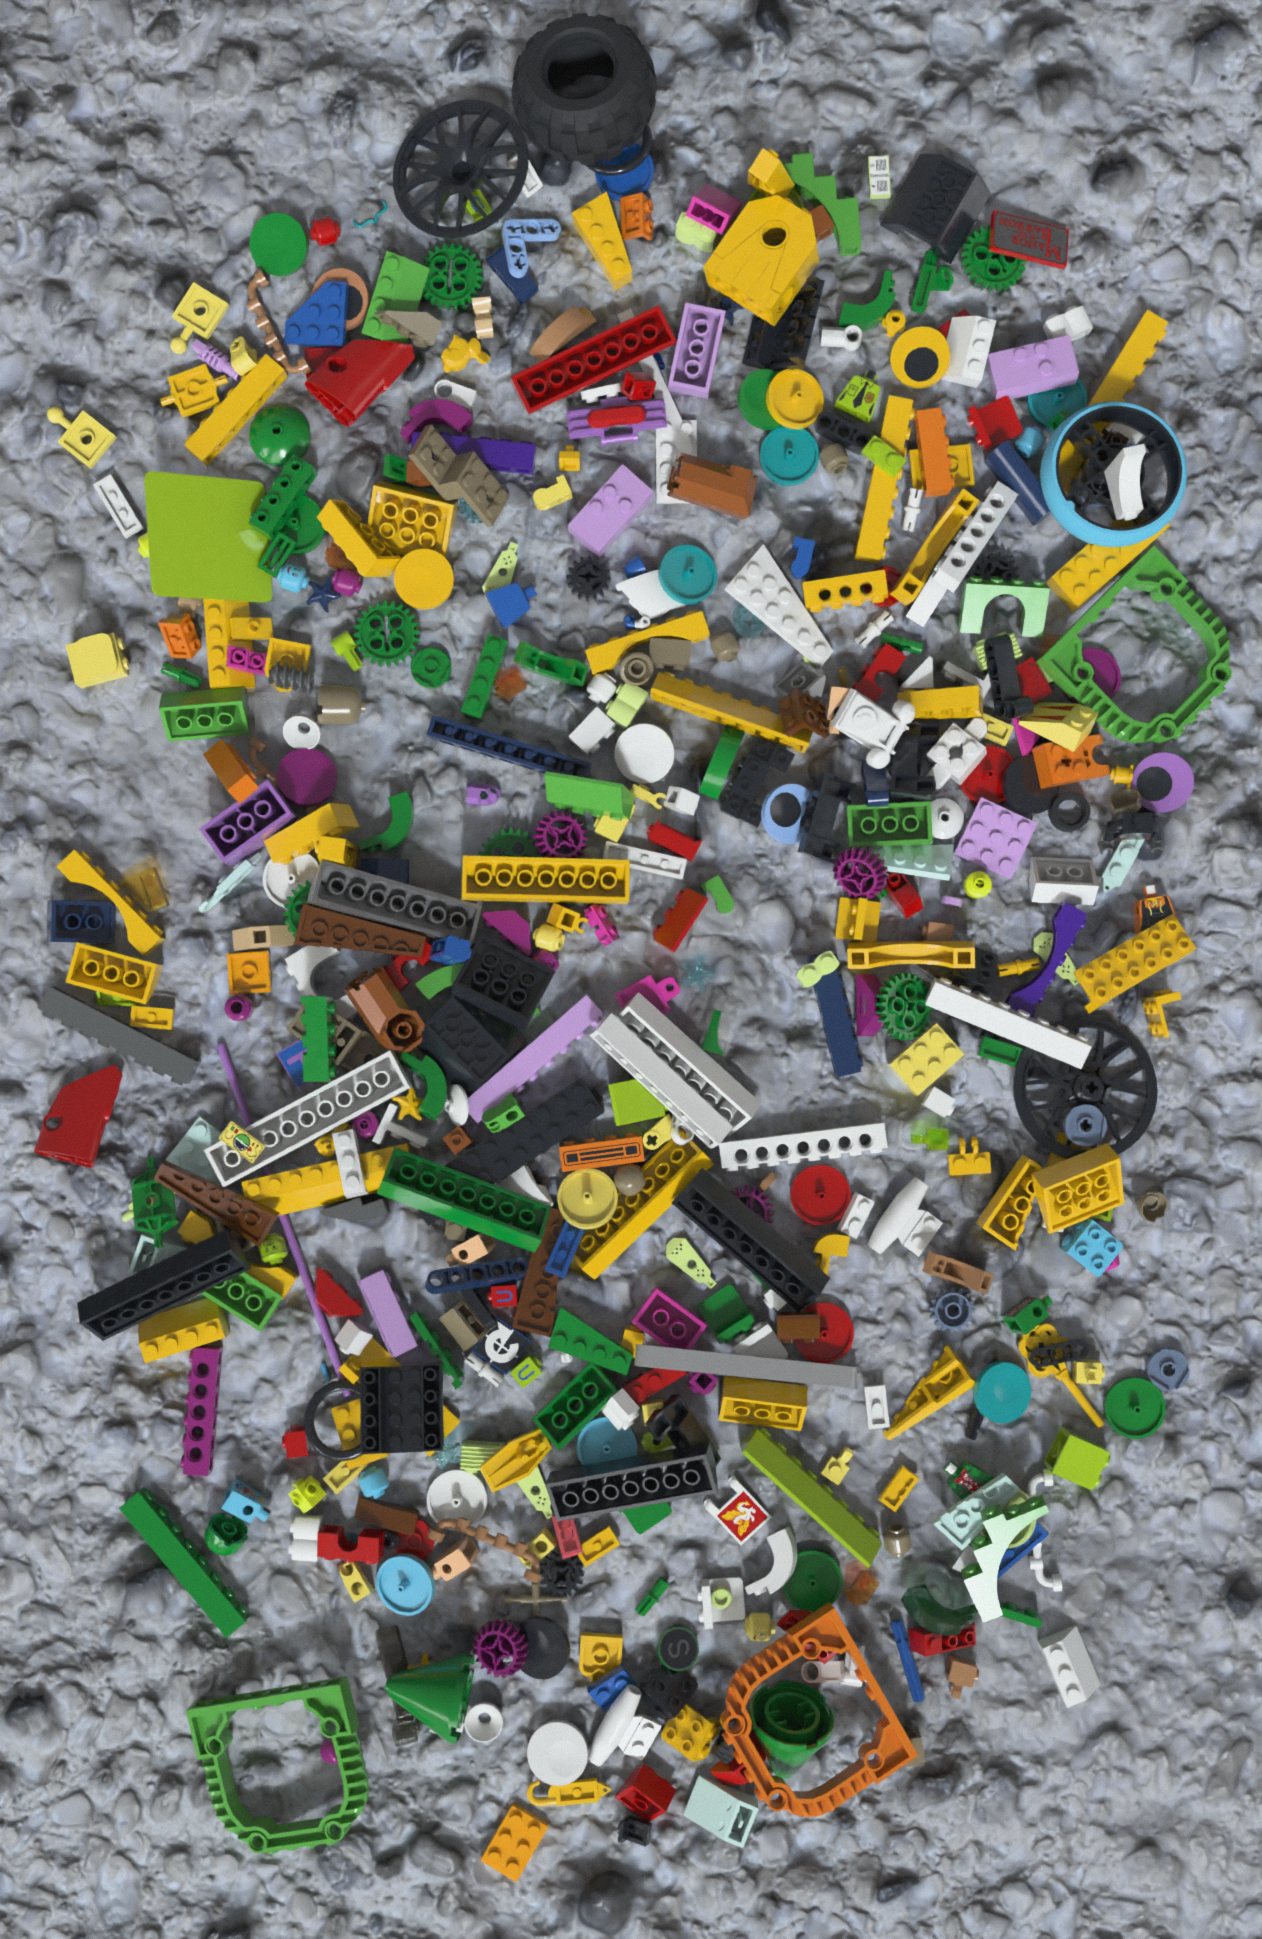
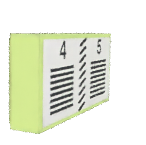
[867,155,891,199]

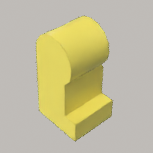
[533,475,573,510]
[517,1526,558,1568]
[338,1561,375,1603]

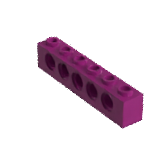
[180,1345,223,1476]

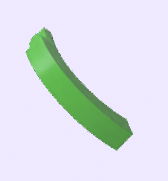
[415,963,541,1017]

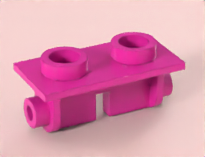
[584,904,620,946]

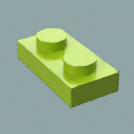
[861,435,907,478]

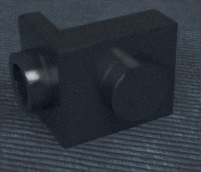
[617,1815,652,1847]

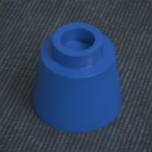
[623,554,648,579]

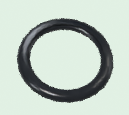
[585,123,653,176]
[304,1380,364,1461]

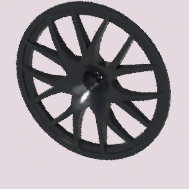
[393,100,529,238]
[1013,1016,1158,1159]

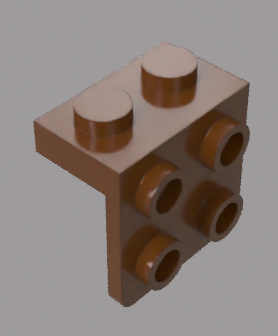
[778,689,829,738]

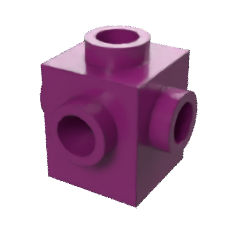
[686,1371,718,1396]

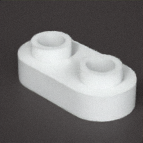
[580,383,621,404]

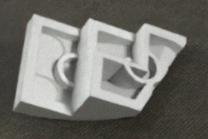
[615,570,686,619]
[496,1166,554,1206]

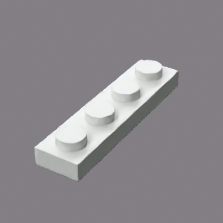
[603,841,687,880]

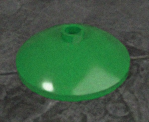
[249,405,311,467]

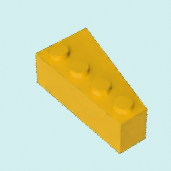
[747,148,795,199]
[572,191,632,291]
[317,499,402,577]
[897,685,983,720]
[264,803,359,865]
[976,1155,1044,1251]

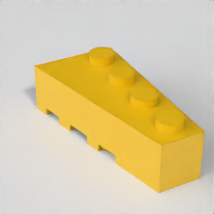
[315,836,358,869]

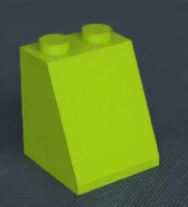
[608,1079,669,1126]
[1043,1426,1111,1491]

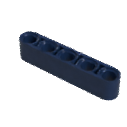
[425,1257,528,1294]

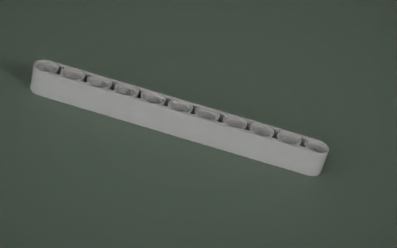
[634,1344,858,1388]

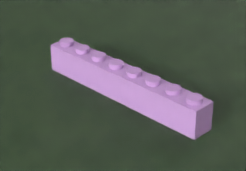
[468,995,603,1123]

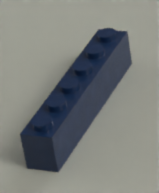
[806,950,864,1077]

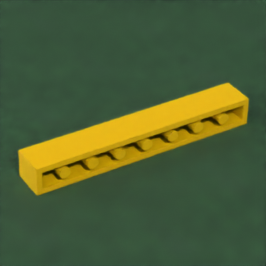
[854,395,915,565]

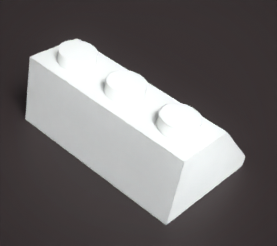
[942,316,996,388]
[1029,857,1099,905]
[1037,1625,1101,1708]

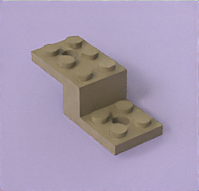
[408,424,510,527]
[286,995,400,1072]

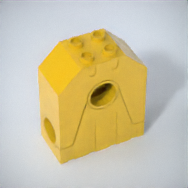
[703,195,819,326]

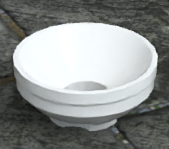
[283,714,321,749]
[464,1702,503,1743]

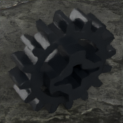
[974,552,1020,598]
[566,555,611,602]
[539,1551,585,1598]

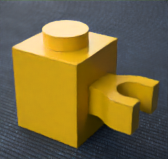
[546,903,588,934]

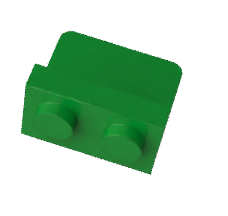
[698,1284,755,1344]
[619,1502,672,1534]

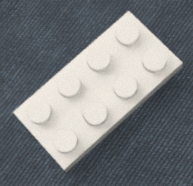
[656,420,697,504]

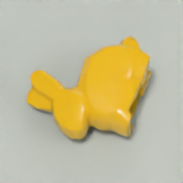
[441,334,491,373]

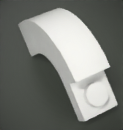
[906,556,956,627]
[745,1527,797,1596]

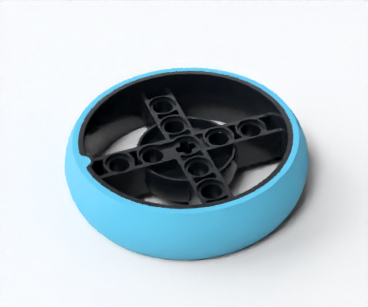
[1040,401,1187,547]

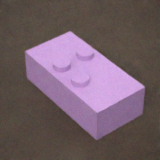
[668,302,726,399]
[986,335,1079,401]
[568,464,653,558]

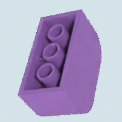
[199,780,298,866]

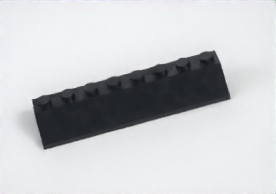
[671,1168,830,1312]
[77,1229,251,1341]
[545,1442,718,1522]

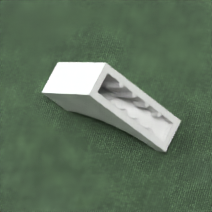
[1104,444,1146,521]

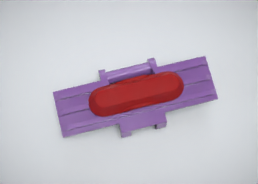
[566,396,667,447]

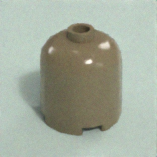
[318,682,366,725]

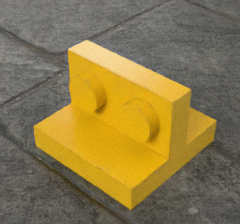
[834,897,881,942]

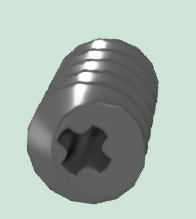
[268,661,314,694]

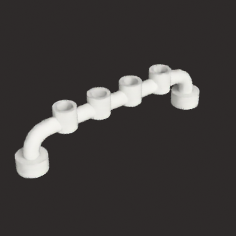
[1026,1469,1062,1592]

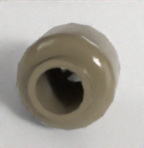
[819,443,849,475]
[710,630,740,663]
[883,1523,911,1557]

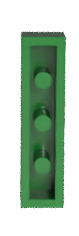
[461,634,509,722]

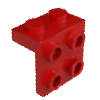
[966,396,1023,451]

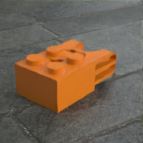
[1032,734,1111,789]

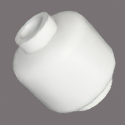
[587,672,617,704]

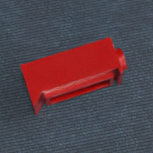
[646,820,702,862]

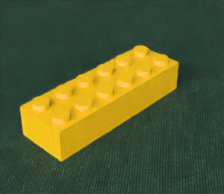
[1046,509,1171,613]

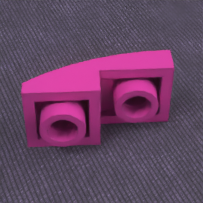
[226,645,267,675]

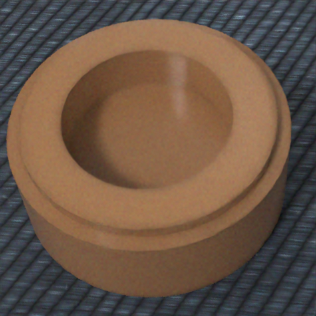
[758,1172,778,1192]

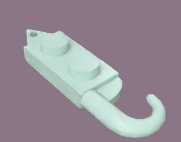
[1100,839,1145,893]
[198,852,262,912]

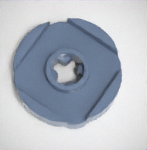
[1063,1104,1107,1147]
[1145,1348,1190,1391]

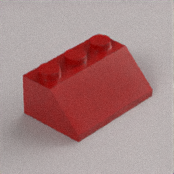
[652,888,709,954]

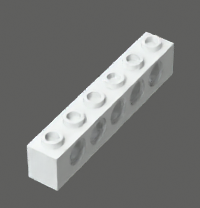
[933,481,1019,593]

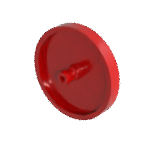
[959,745,1014,804]
[790,1165,851,1226]
[794,1302,854,1364]

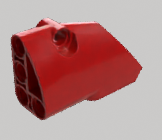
[305,340,415,427]
[34,1065,123,1168]

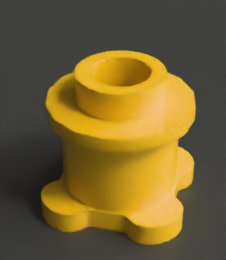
[881,310,906,338]
[1110,764,1134,789]

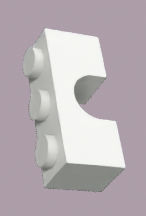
[332,1129,369,1198]

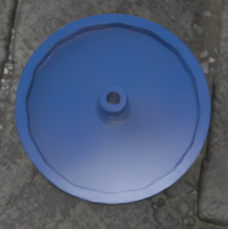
[595,143,654,202]

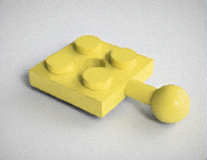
[170,282,230,354]
[47,406,117,469]

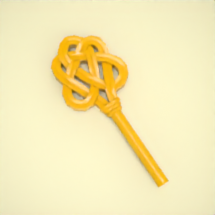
[1017,1323,1104,1428]

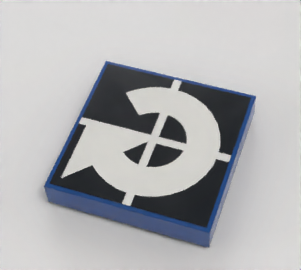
[473,1316,531,1375]

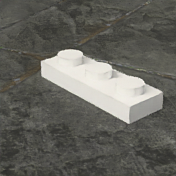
[93,474,144,539]

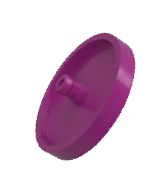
[1062,648,1121,704]
[276,748,337,807]

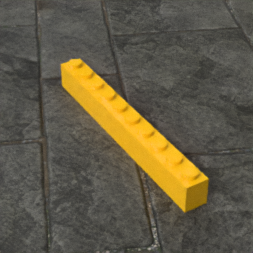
[1059,309,1168,496]

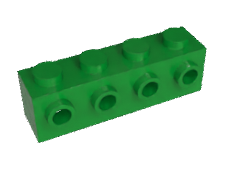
[249,454,318,541]

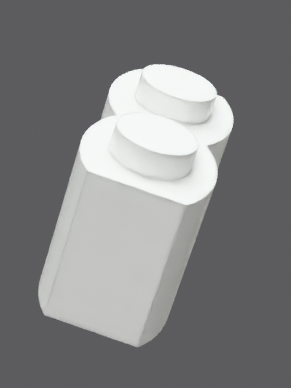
[1043,306,1093,341]
[602,1388,640,1431]
[289,1514,323,1561]

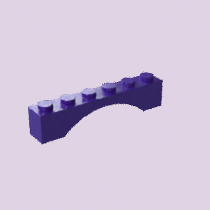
[1004,901,1087,1018]

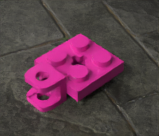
[614,974,681,1015]

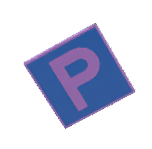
[276,1040,309,1089]

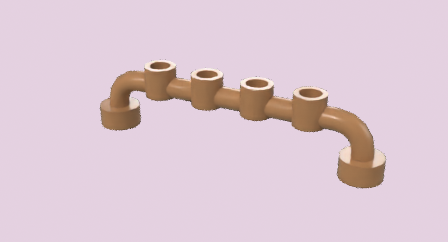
[246,269,313,375]
[248,736,344,814]
[427,1517,542,1583]

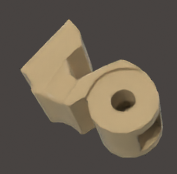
[472,296,494,339]
[167,597,203,621]

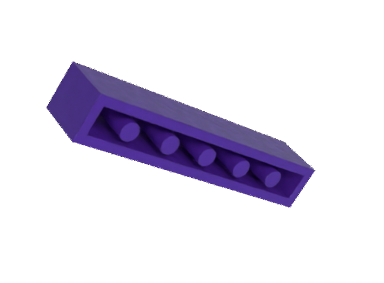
[411,430,536,475]

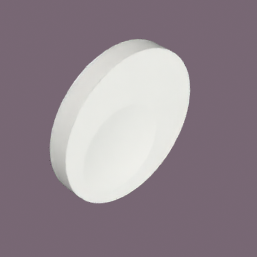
[615,723,675,784]
[263,854,320,908]
[427,1468,488,1531]
[527,1720,589,1786]

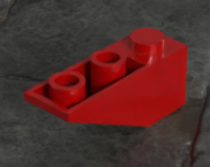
[885,871,923,919]
[909,1623,976,1657]

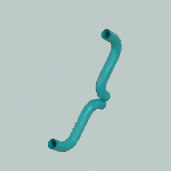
[353,200,388,228]

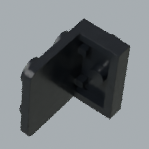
[948,947,998,995]
[638,1664,698,1720]

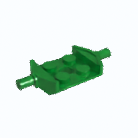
[131,1157,179,1249]

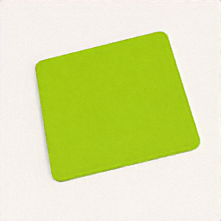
[144,471,273,603]

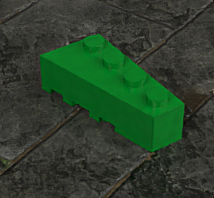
[300,996,336,1082]

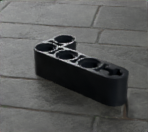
[984,634,1034,719]

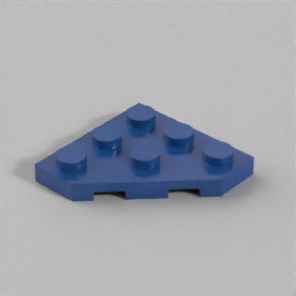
[284,281,349,347]

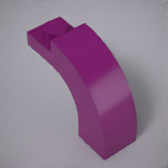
[400,399,474,445]

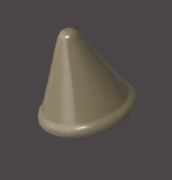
[620,652,654,686]

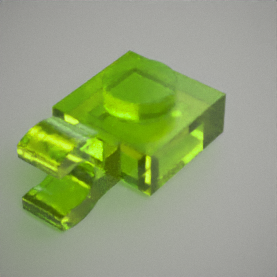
[911,1129,949,1150]

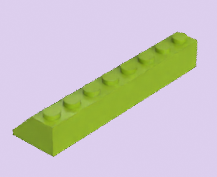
[740,1426,882,1568]

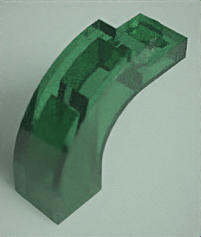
[900,1584,978,1636]

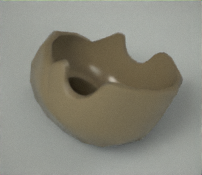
[1109,788,1142,816]
[614,1163,646,1196]
[1136,1190,1168,1223]

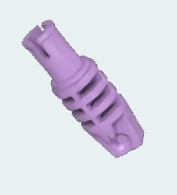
[192,339,242,382]

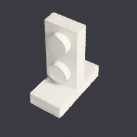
[940,661,991,699]
[372,1102,430,1149]

